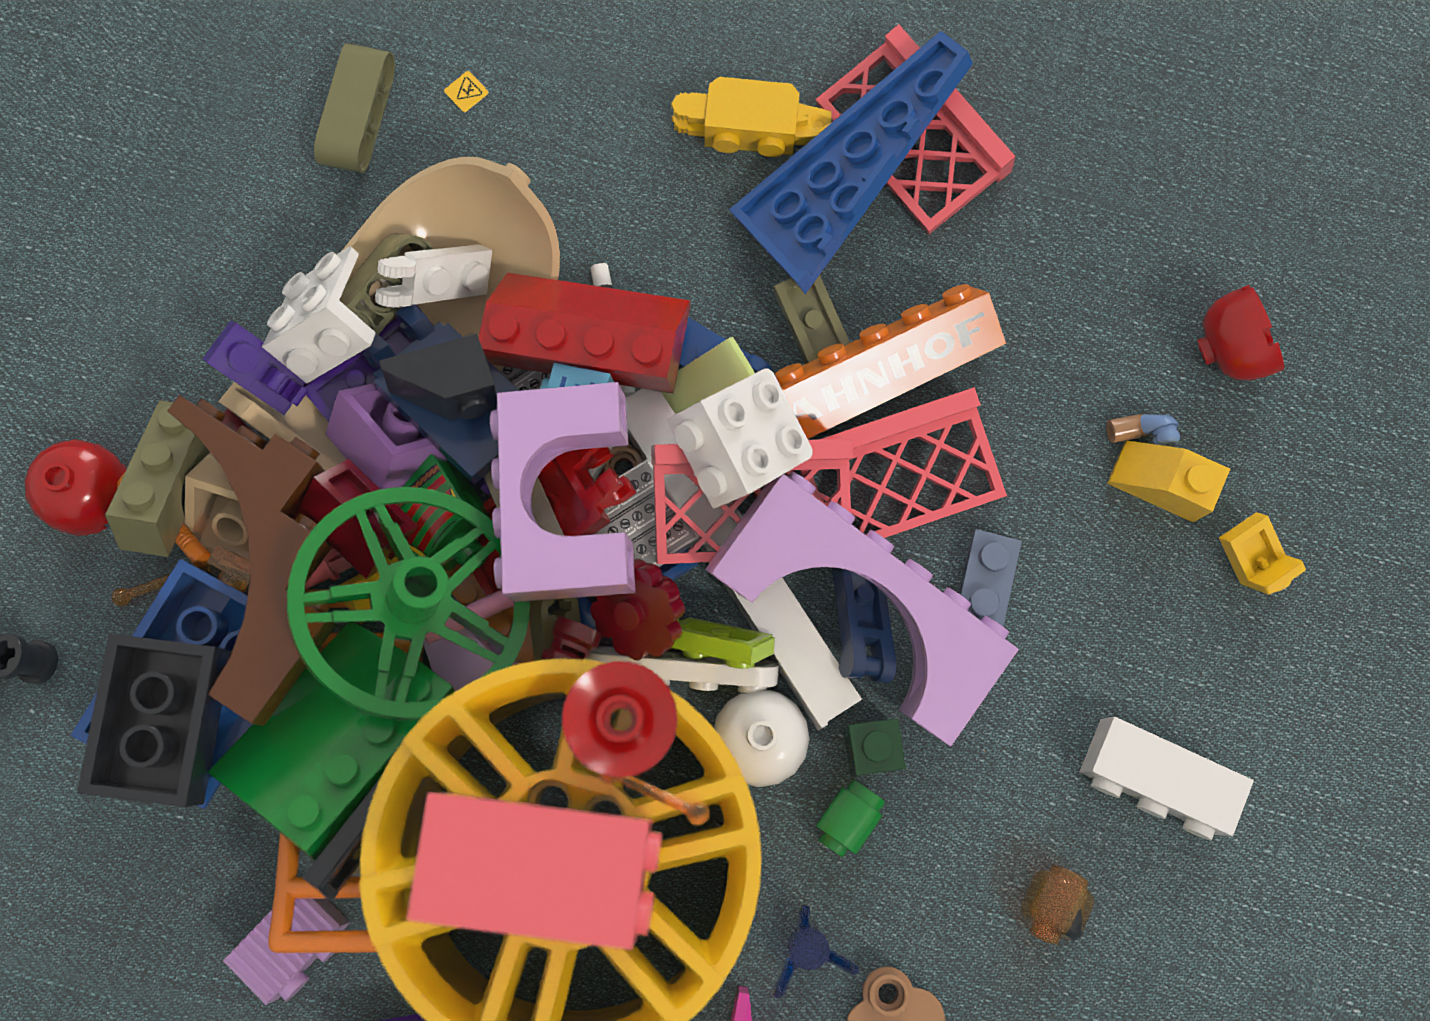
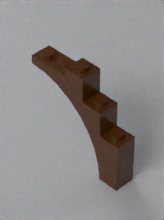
[167,395,337,726]

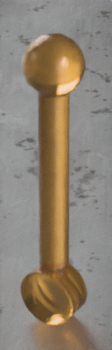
[111,562,211,607]
[598,773,709,825]

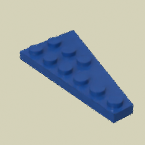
[729,31,973,294]

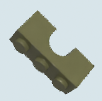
[105,400,210,557]

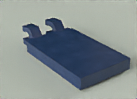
[362,304,520,485]

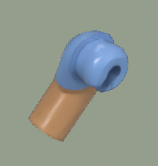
[1106,414,1180,446]

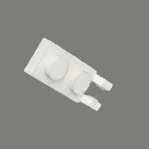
[375,244,492,308]

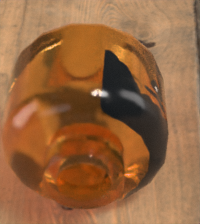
[1020,865,1095,946]

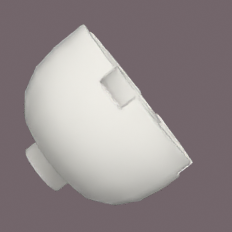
[714,689,810,787]

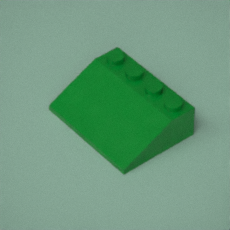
[208,622,455,862]

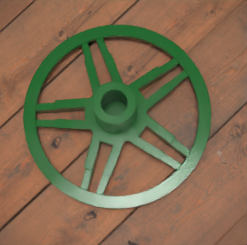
[286,487,530,721]

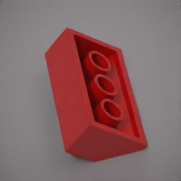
[479,272,691,393]

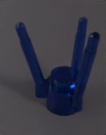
[773,905,859,998]

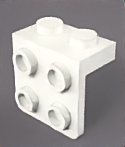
[262,246,376,383]
[667,369,812,509]

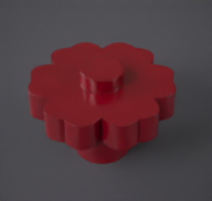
[590,558,685,661]

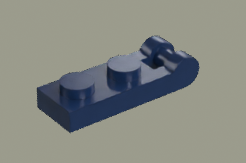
[832,567,897,683]

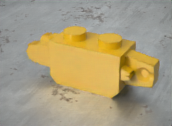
[671,77,831,157]

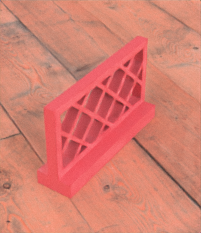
[816,25,1016,235]
[799,387,1007,538]
[651,439,853,564]

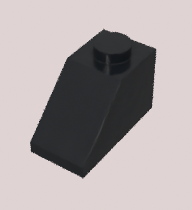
[379,334,497,421]

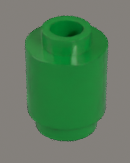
[816,780,886,858]

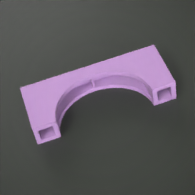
[705,472,1019,747]

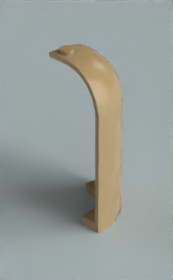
[218,157,560,471]

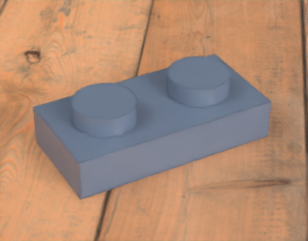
[959,529,1022,626]

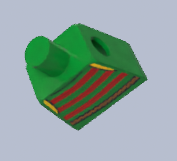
[396,453,492,571]

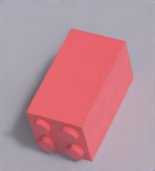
[407,793,662,950]

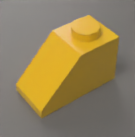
[1107,441,1230,522]

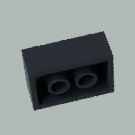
[77,633,232,807]

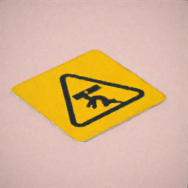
[444,71,489,112]

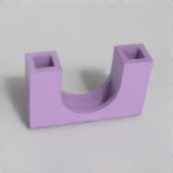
[490,382,635,602]

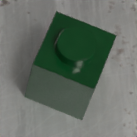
[843,718,906,776]

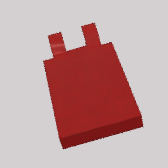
[473,447,636,596]

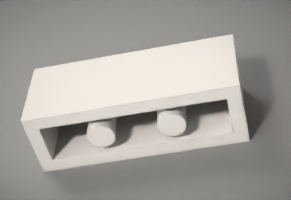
[1079,717,1254,840]

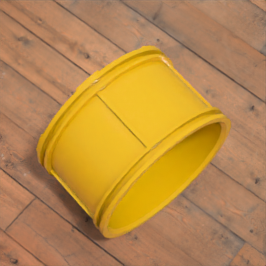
[360,659,761,1021]

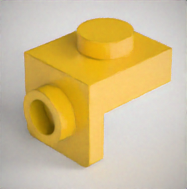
[1219,512,1306,594]

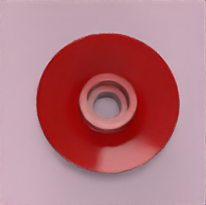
[562,661,678,777]

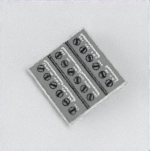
[595,459,700,567]

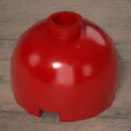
[1196,285,1284,381]
[24,439,127,536]

